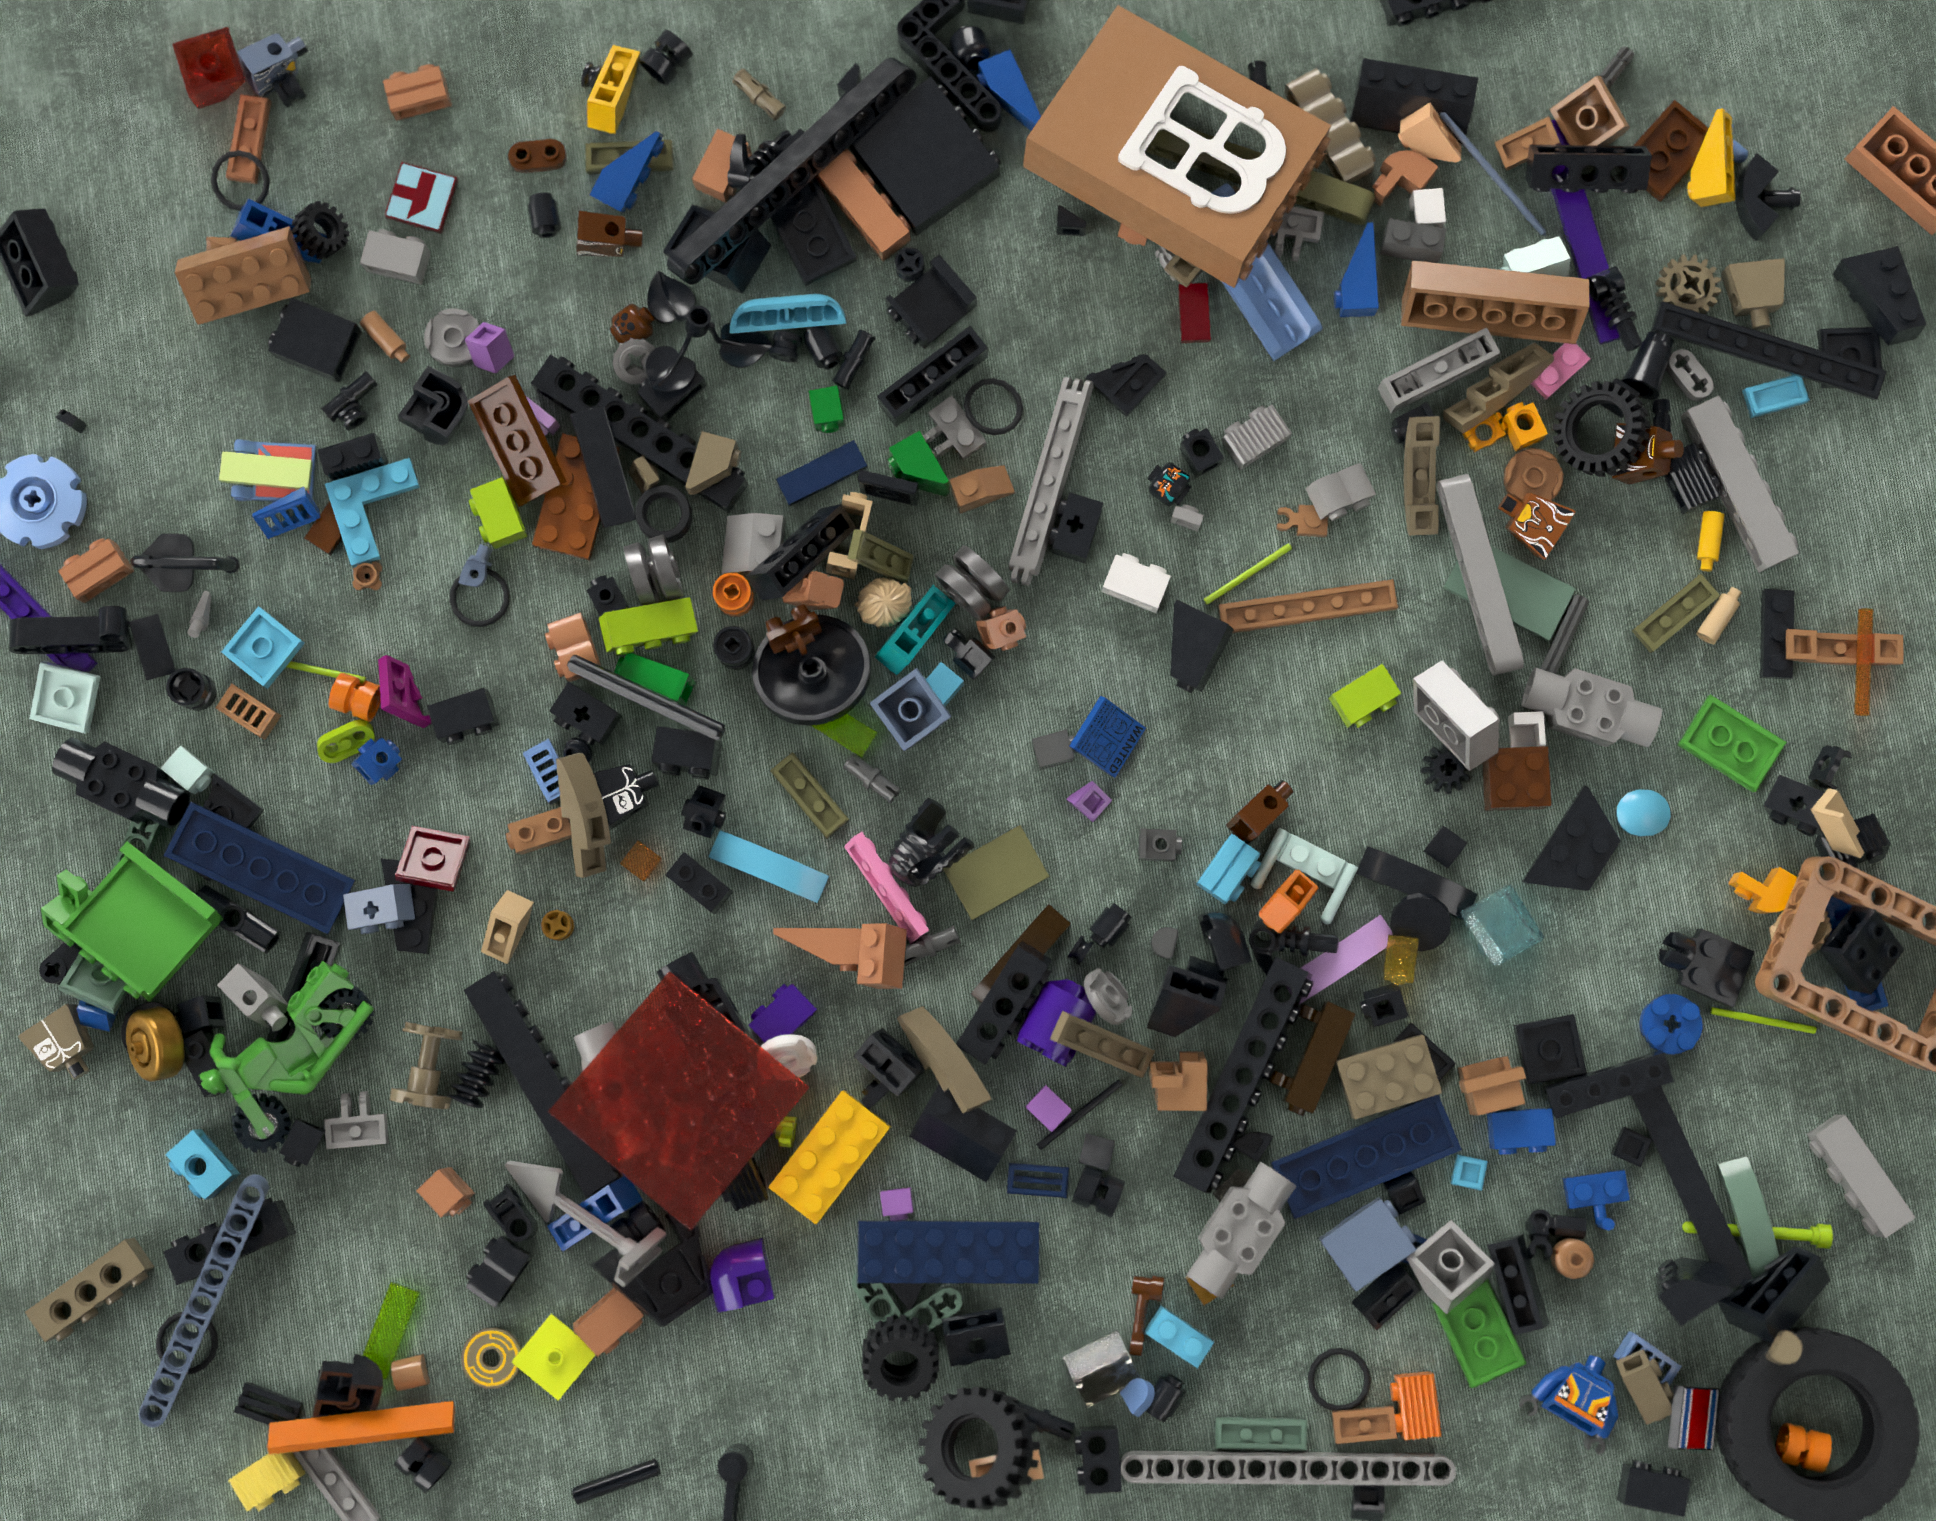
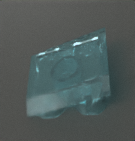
[1460,884,1545,966]

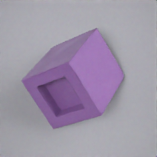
[465,322,514,374]
[1025,1085,1071,1132]

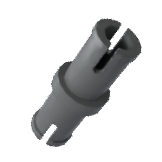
[843,753,901,803]
[904,925,961,966]

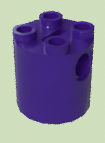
[1016,979,1097,1067]

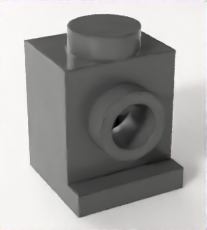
[1138,828,1182,862]

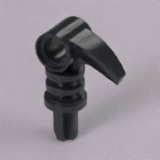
[727,130,794,190]
[1586,266,1642,351]
[1249,919,1339,975]

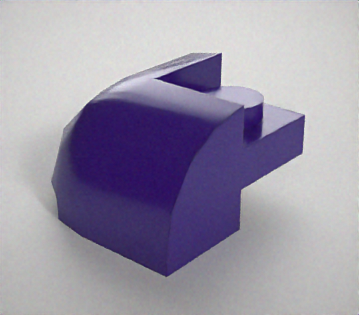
[710,1237,775,1312]

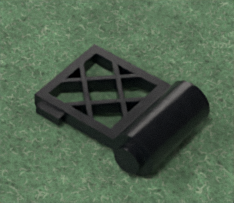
[717,1443,754,1521]

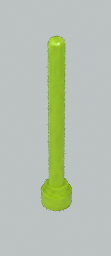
[1682,1221,1833,1249]

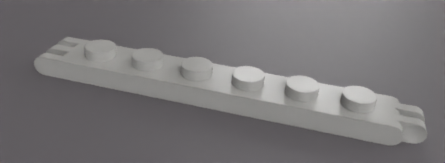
[1009,377,1094,586]

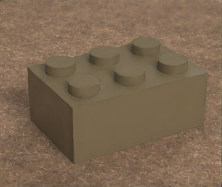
[1335,1034,1442,1120]

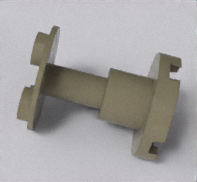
[389,1022,463,1110]

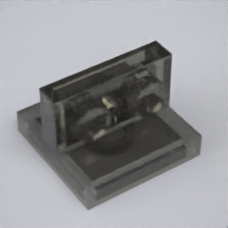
[1063,1330,1140,1408]

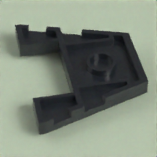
[590,1200,713,1327]

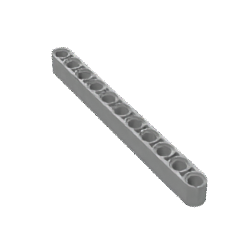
[1120,1451,1456,1486]

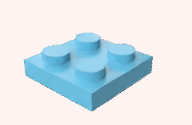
[221,606,305,689]

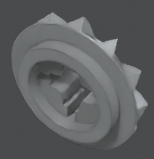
[612,338,655,384]

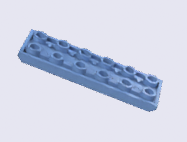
[1212,183,1323,361]

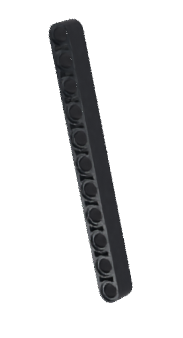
[667,57,916,285]

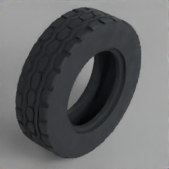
[1716,1327,1920,1521]

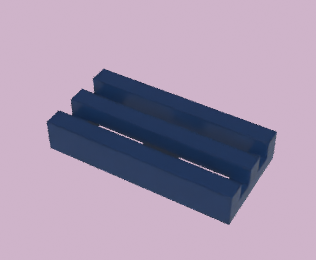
[1007,1163,1069,1198]

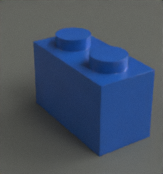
[1487,1108,1556,1155]

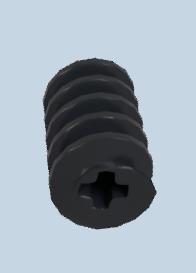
[447,1039,505,1108]

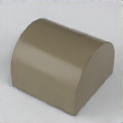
[1766,1330,1802,1365]

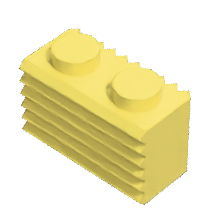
[228,1452,305,1512]

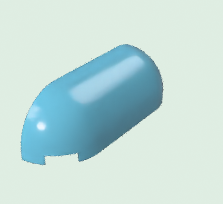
[730,294,846,334]

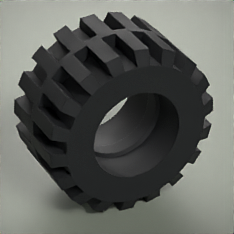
[862,1315,939,1402]

